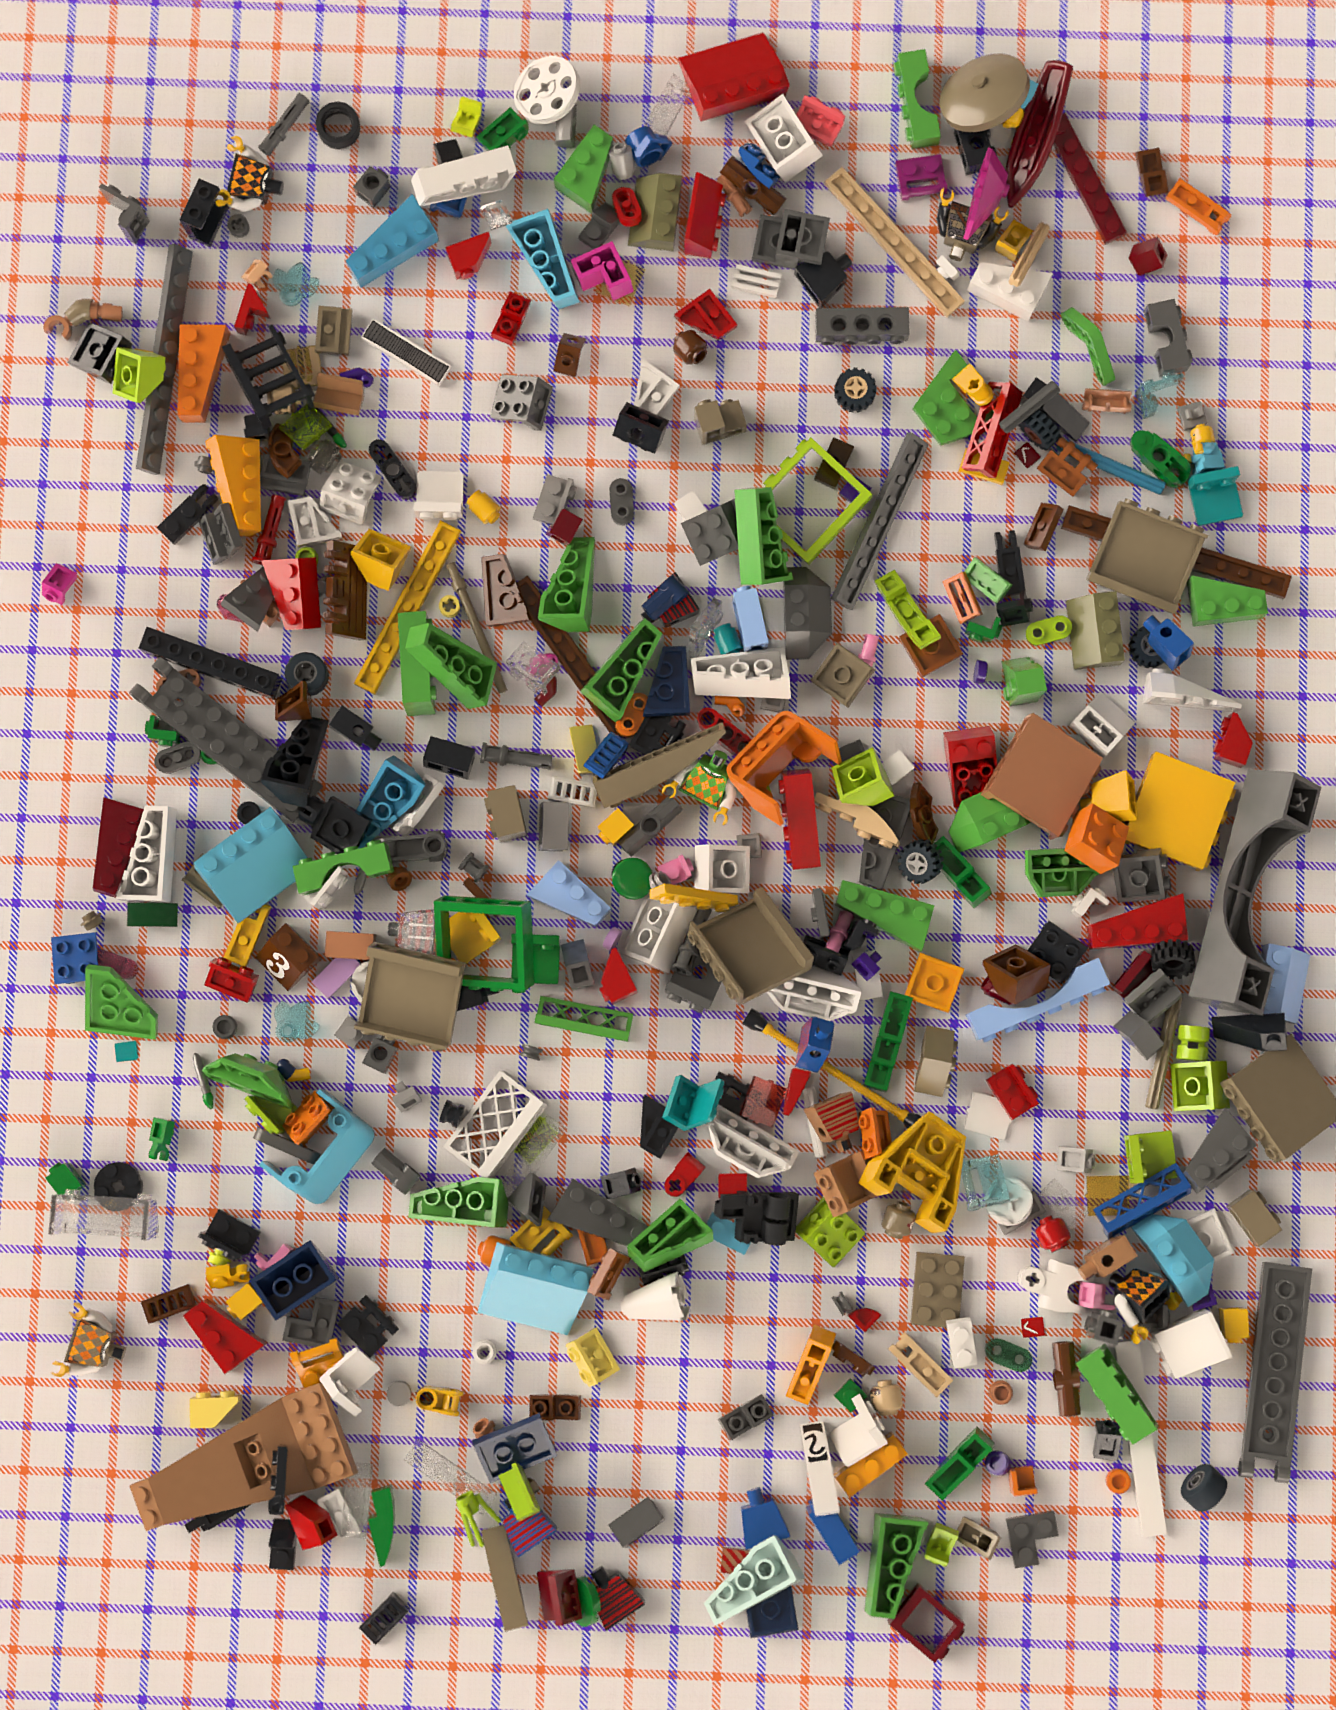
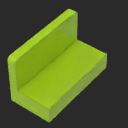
[499,1462,541,1521]

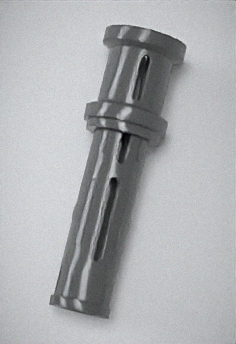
[480,742,553,770]
[672,908,712,976]

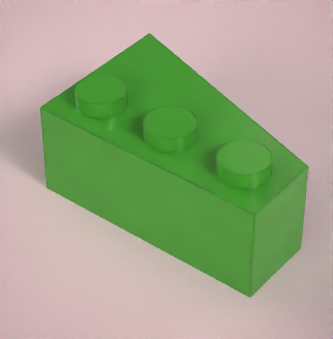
[1187,576,1268,627]
[1001,657,1047,706]

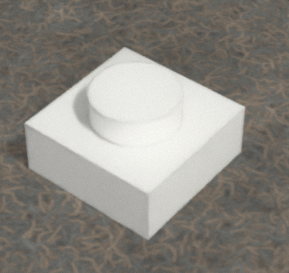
[936,255,960,281]

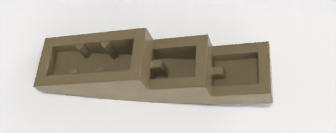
[481,1525,529,1632]

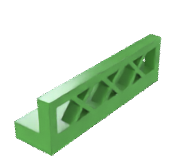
[534,996,633,1042]

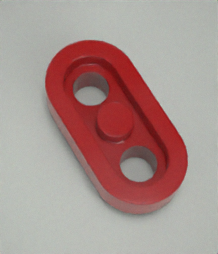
[612,187,642,227]

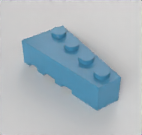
[346,194,439,288]

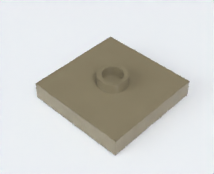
[810,643,875,708]

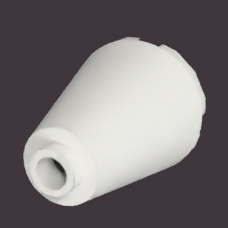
[621,1272,690,1321]

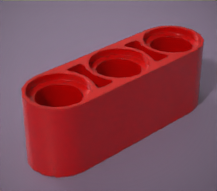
[697,707,752,757]

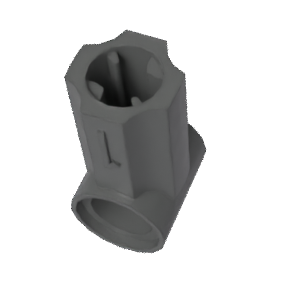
[371,1148,421,1195]

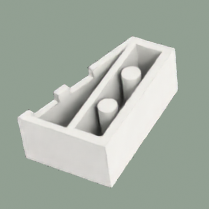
[967,262,1053,322]

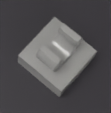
[1177,401,1207,431]
[391,1081,422,1113]

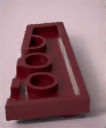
[92,797,144,898]

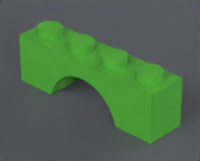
[893,49,941,149]
[292,840,395,895]

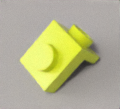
[451,96,482,138]

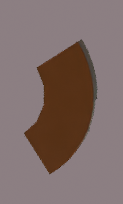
[268,423,302,479]
[910,782,939,845]

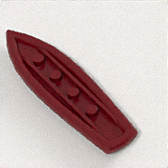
[1006,60,1073,208]

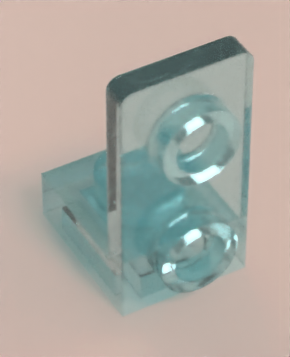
[1135,372,1184,419]

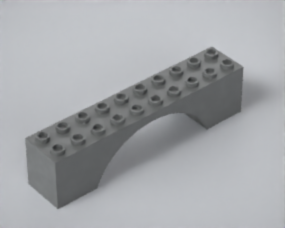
[1189,769,1322,1016]

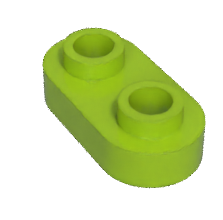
[1026,615,1072,646]

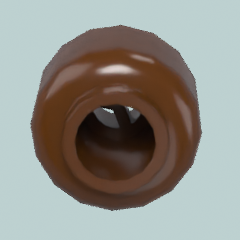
[673,330,707,365]

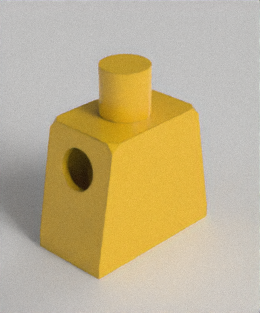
[1080,770,1137,821]

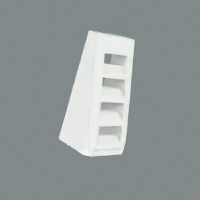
[548,776,597,808]

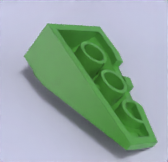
[538,537,595,632]

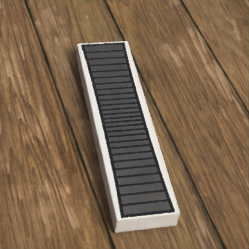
[361,318,452,387]

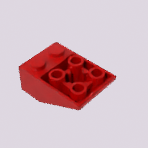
[943,726,997,807]

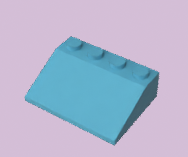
[194,807,308,924]
[477,1242,594,1335]

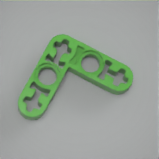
[1061,307,1115,386]

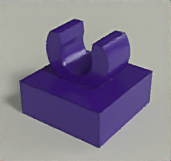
[851,951,882,981]

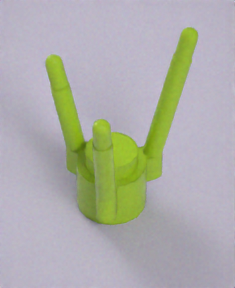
[456,1491,501,1547]

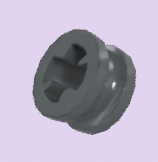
[227,214,250,238]
[520,1044,543,1061]
[831,1291,853,1316]

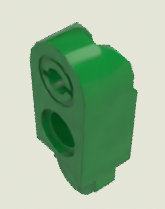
[1130,430,1191,488]

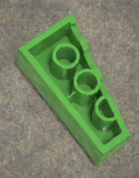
[398,611,437,716]
[405,623,497,709]
[864,1513,929,1619]

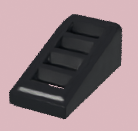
[359,1592,410,1645]

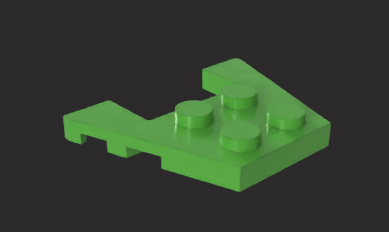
[913,350,994,446]

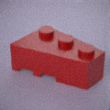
[261,557,321,630]
[183,1299,268,1374]

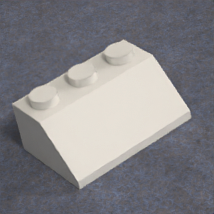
[620,892,698,974]

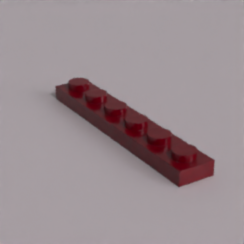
[1053,112,1127,245]

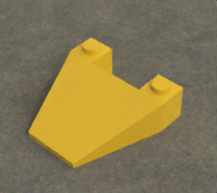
[858,1111,966,1233]

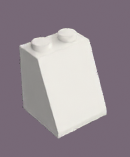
[1150,1309,1233,1379]

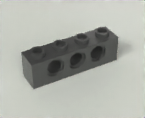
[815,307,909,345]

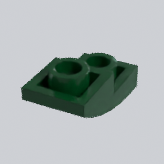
[127,903,178,927]

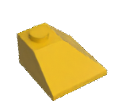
[351,528,411,591]

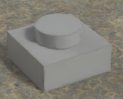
[334,1016,365,1049]

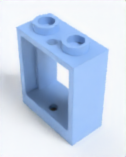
[732,586,768,652]

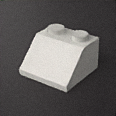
[694,844,750,894]

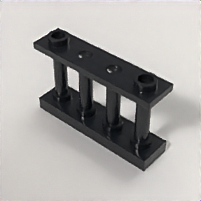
[222,324,315,430]

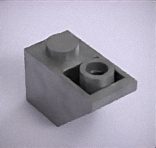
[561,939,595,991]

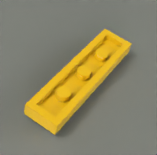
[650,884,738,912]

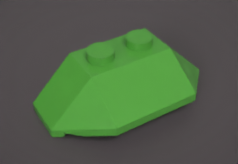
[948,791,1031,853]
[1025,848,1099,897]
[202,1053,294,1110]

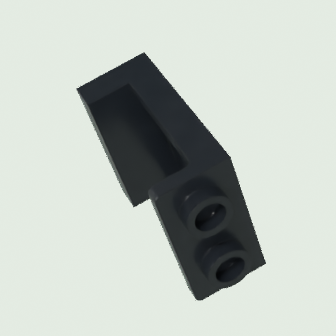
[179,178,229,247]

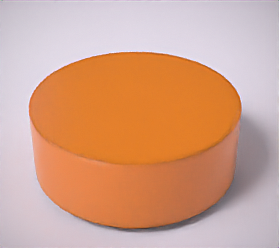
[1106,1468,1131,1494]

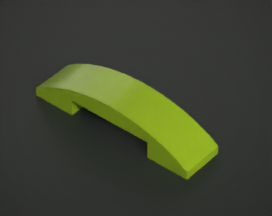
[874,570,941,649]

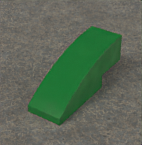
[935,836,992,909]
[925,1426,995,1501]
[368,1485,395,1567]

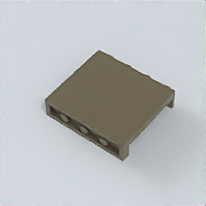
[1086,498,1208,614]
[687,887,814,1006]
[354,942,466,1051]
[1220,1034,1336,1163]

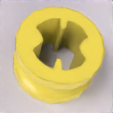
[439,595,460,618]

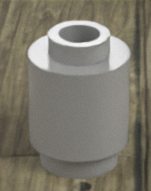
[609,143,635,180]

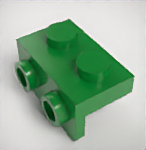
[476,107,529,151]

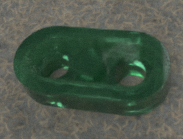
[985,1338,1032,1372]

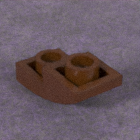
[529,1394,581,1420]

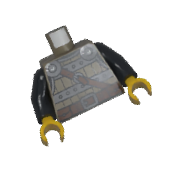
[936,188,1009,261]

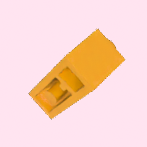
[786,1324,836,1405]

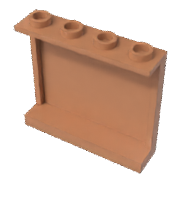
[981,713,1103,840]

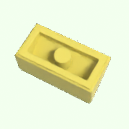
[569,725,601,775]

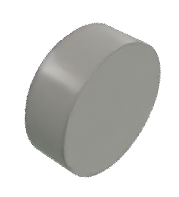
[387,1381,411,1406]

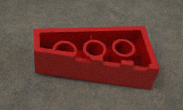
[778,768,821,870]
[1087,893,1188,950]

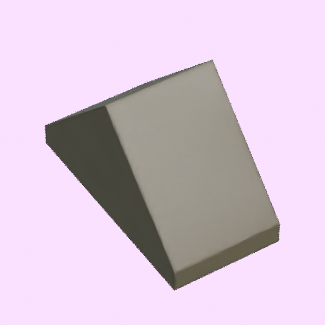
[957,1516,1001,1560]

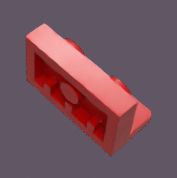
[985,1064,1039,1120]

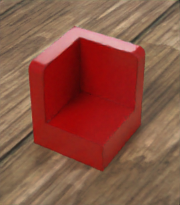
[718,1173,747,1198]

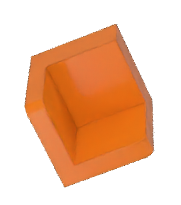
[1008,1465,1038,1496]

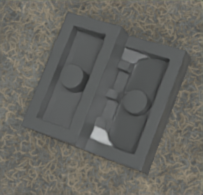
[199,502,243,565]

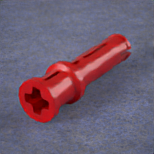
[251,495,286,566]

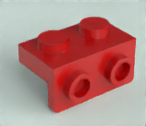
[204,957,259,1003]

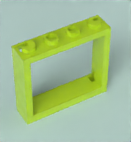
[763,437,873,565]

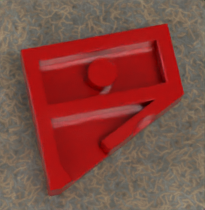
[674,288,737,340]

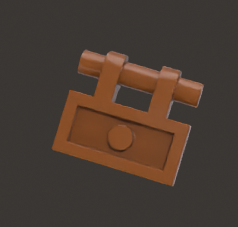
[1036,436,1098,497]

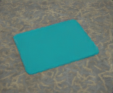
[114,1041,138,1062]

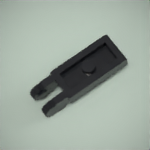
[156,484,218,545]
[994,530,1026,597]

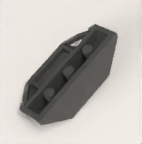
[783,567,832,660]

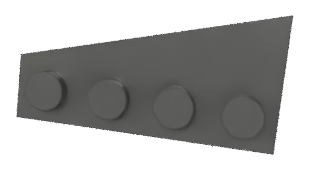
[547,1179,649,1246]

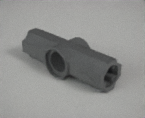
[618,795,683,857]

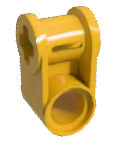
[952,363,994,406]
[416,1386,464,1416]

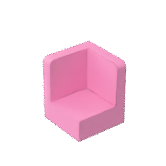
[1078,1281,1115,1310]

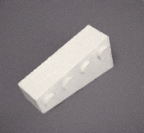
[411,146,517,206]

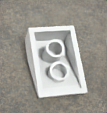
[745,94,823,183]

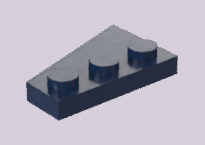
[643,646,690,717]

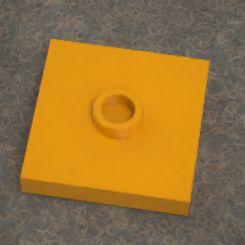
[905,953,965,1013]

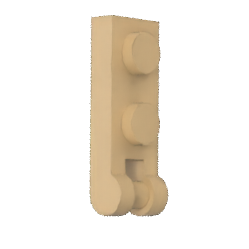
[888,1332,953,1398]

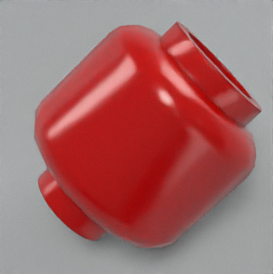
[1035,1215,1071,1253]

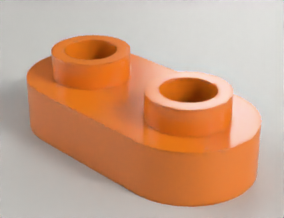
[615,693,648,738]

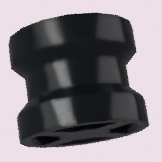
[439,1100,465,1128]

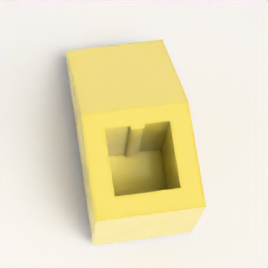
[189,1390,242,1428]

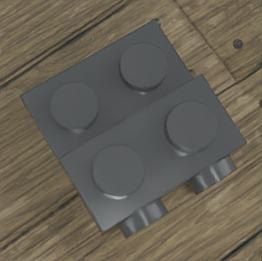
[1113,848,1171,903]

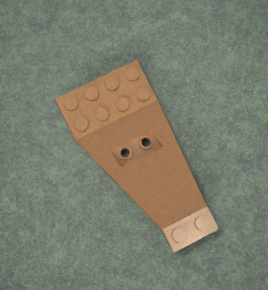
[129,1382,358,1531]

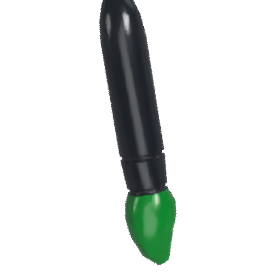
[309,407,347,448]

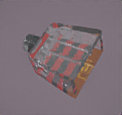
[387,909,436,956]

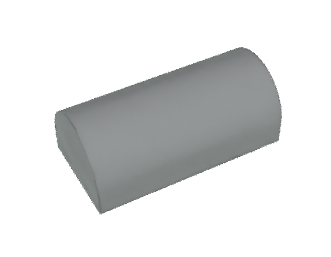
[555,100,577,148]

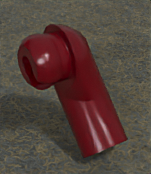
[534,671,557,707]

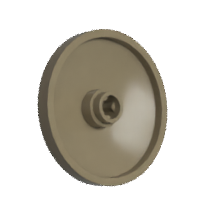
[939,54,1030,132]

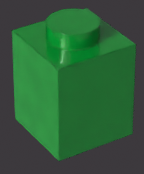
[45,1162,87,1201]

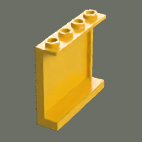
[1125,751,1236,872]

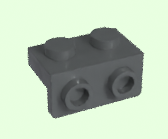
[1124,968,1183,1025]

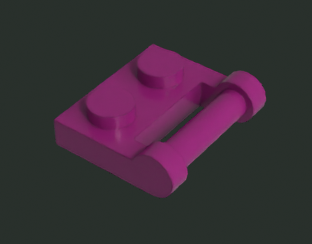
[895,154,947,201]

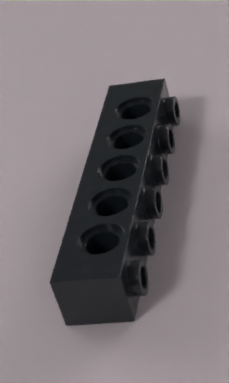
[138,627,282,700]

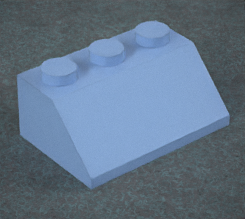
[1250,943,1310,1024]

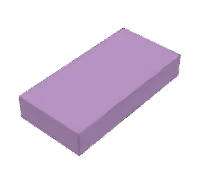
[312,958,360,999]

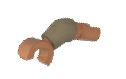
[43,299,123,341]

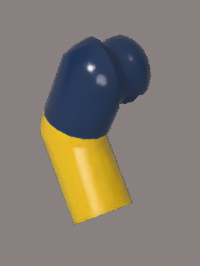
[277,1059,310,1082]

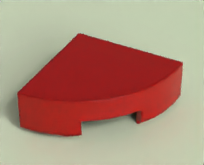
[847,1308,881,1332]

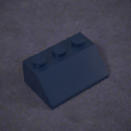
[249,1240,339,1321]

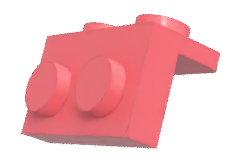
[796,95,845,148]

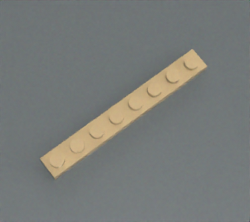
[824,167,965,318]

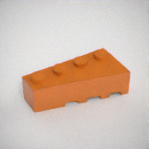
[177,324,231,423]

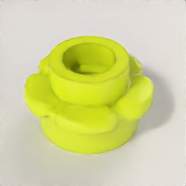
[208,1249,231,1266]

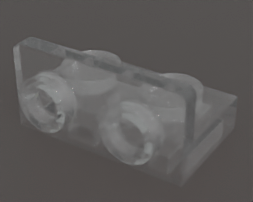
[506,641,560,695]

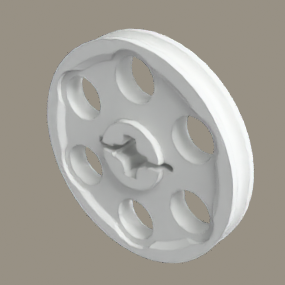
[514,56,580,124]

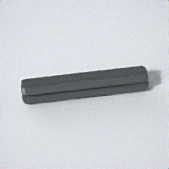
[999,381,1060,433]

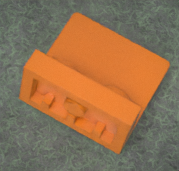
[282,1090,335,1145]

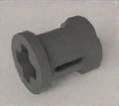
[458,852,490,883]

